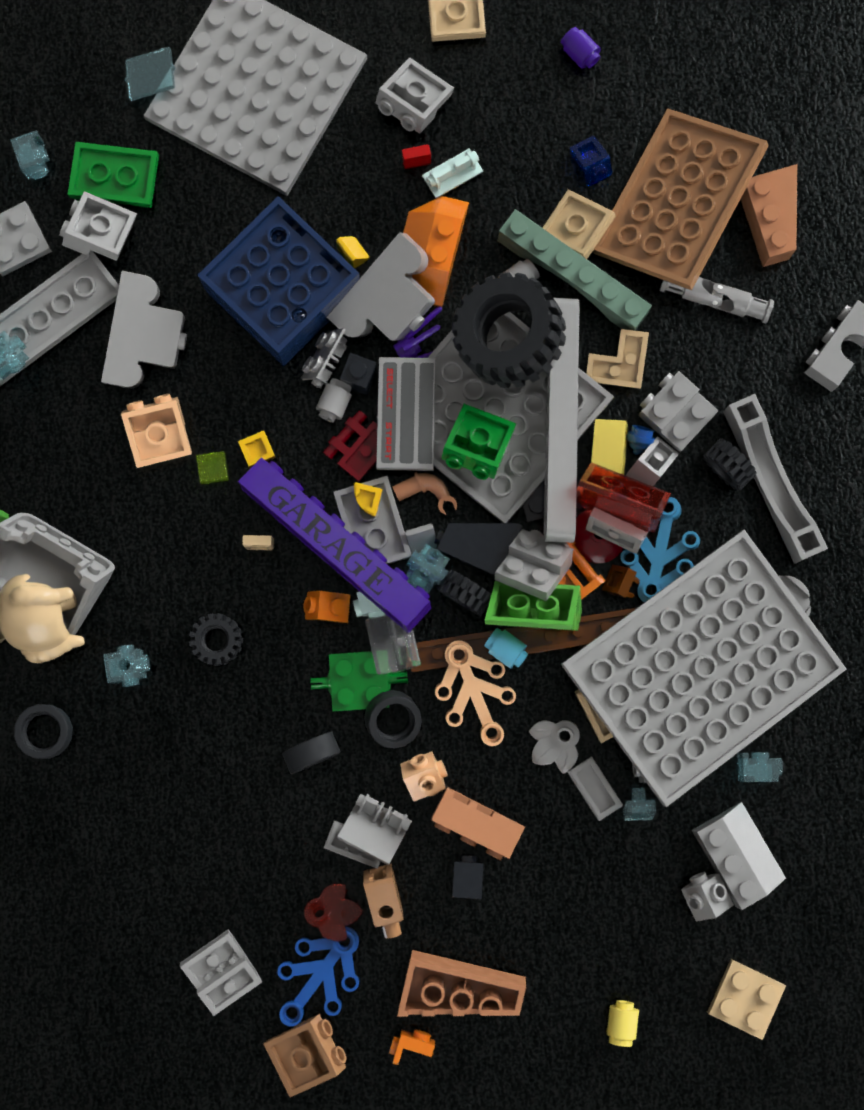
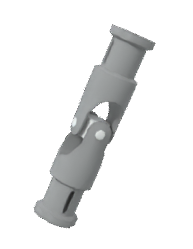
[660,277,774,324]

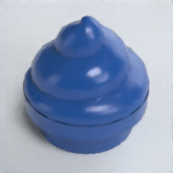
[626,425,655,455]

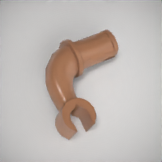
[392,472,457,515]

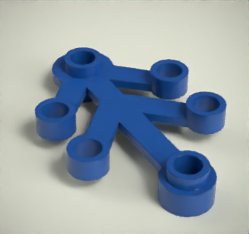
[277,926,359,1026]

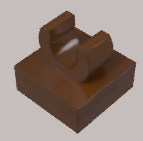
[602,564,640,598]

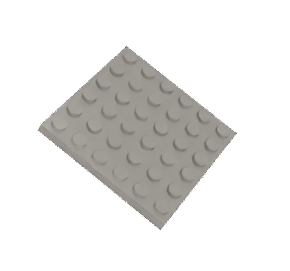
[144,0,367,196]
[377,312,614,523]

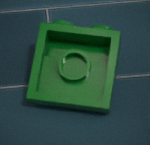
[441,403,517,480]

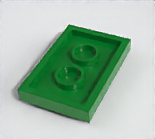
[68,142,159,208]

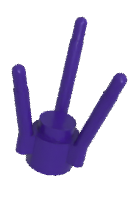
[393,306,442,358]

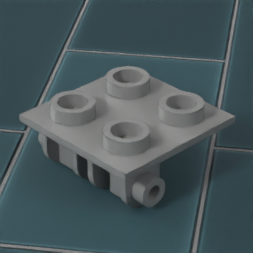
[301,328,347,388]
[337,794,412,865]

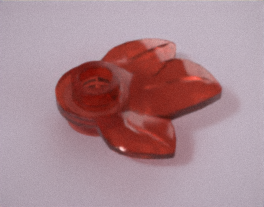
[304,884,362,941]

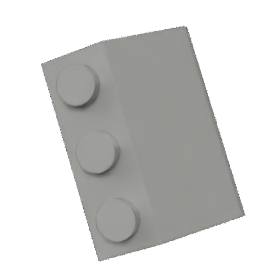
[692,802,786,910]

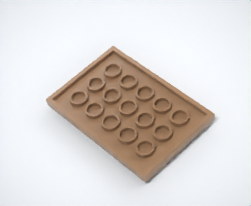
[593,108,768,290]

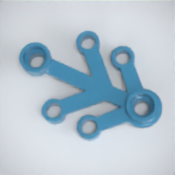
[621,497,700,602]

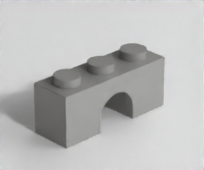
[804,300,864,392]

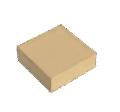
[243,535,274,550]

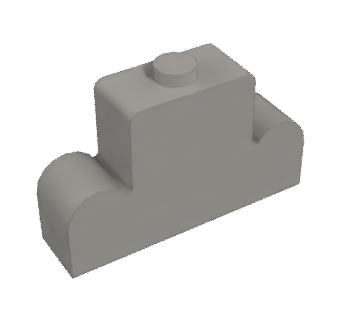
[327,232,435,341]
[101,271,187,388]

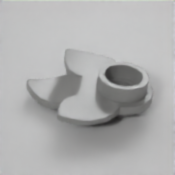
[529,720,580,773]

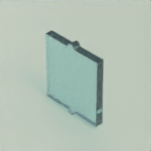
[125,47,176,101]

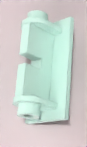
[422,149,483,198]

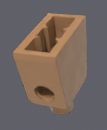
[363,864,404,938]

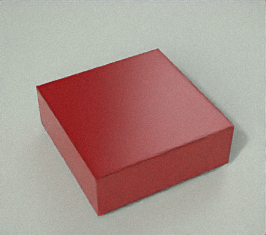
[402,144,431,169]

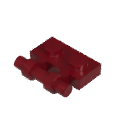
[323,410,378,483]

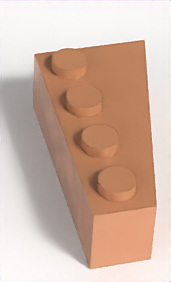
[397,950,526,1016]

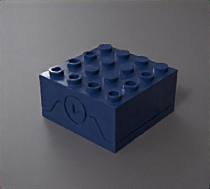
[198,196,360,366]

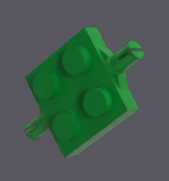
[311,650,408,711]

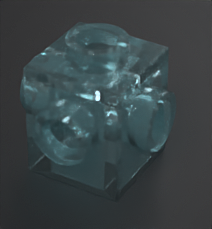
[0,331,29,380]
[406,544,450,593]
[103,645,150,687]

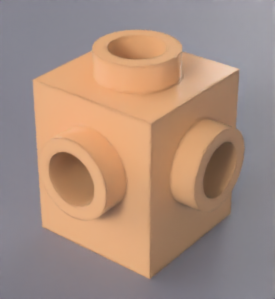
[400,751,448,801]

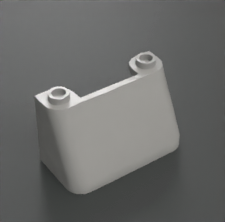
[0,513,115,635]

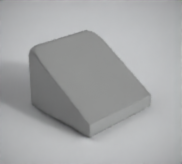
[405,523,438,555]

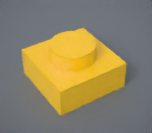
[238,431,276,468]

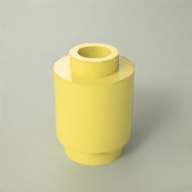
[607,1000,639,1047]

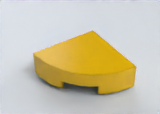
[354,482,383,518]

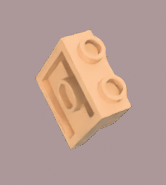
[121,394,192,468]

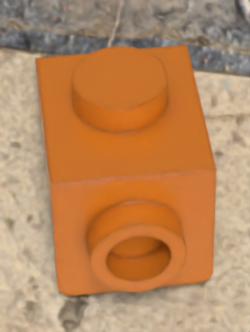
[304,591,350,623]
[389,1030,435,1065]

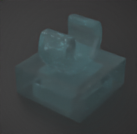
[623,788,656,821]

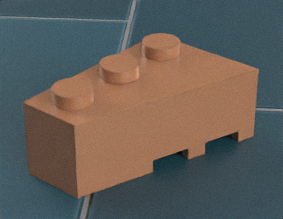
[741,164,797,267]
[431,787,525,860]

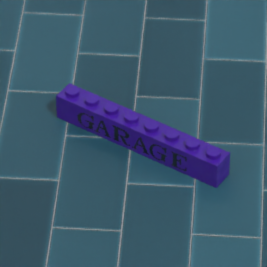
[238,457,431,634]

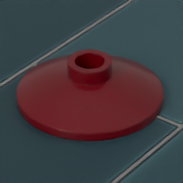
[575,508,623,564]

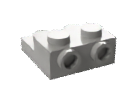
[376,57,454,134]
[59,191,137,261]
[639,371,719,453]
[495,529,573,601]

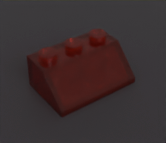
[576,462,671,533]

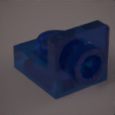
[570,135,612,186]

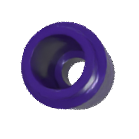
[561,27,601,69]

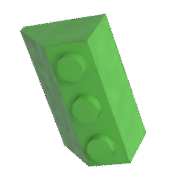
[485,581,582,631]

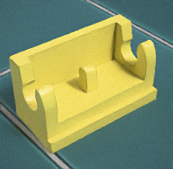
[590,419,628,481]

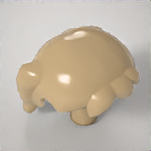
[0,574,85,663]

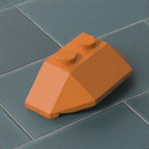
[403,196,469,307]

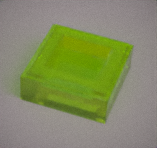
[196,451,229,484]

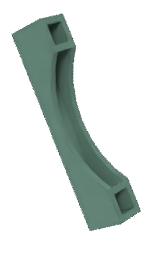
[498,209,652,331]

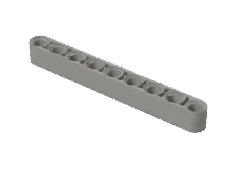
[544,298,579,543]

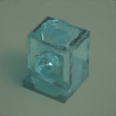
[11,130,49,179]
[737,752,783,782]

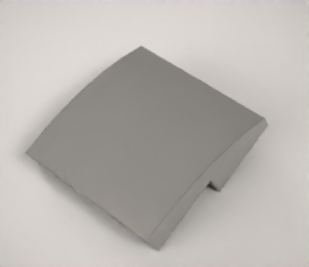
[180,930,262,1016]

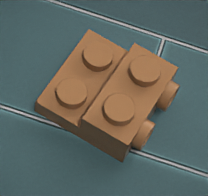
[264,1014,346,1097]

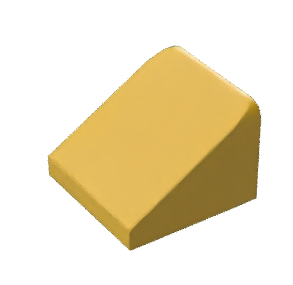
[336,236,369,269]

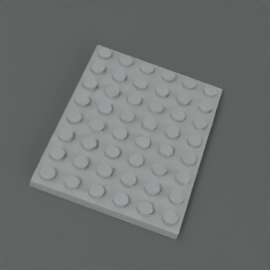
[561,530,847,807]

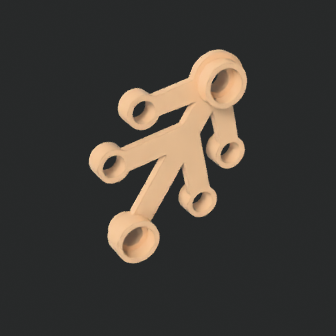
[435,640,516,746]

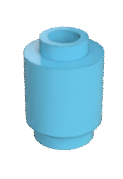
[484,628,528,669]

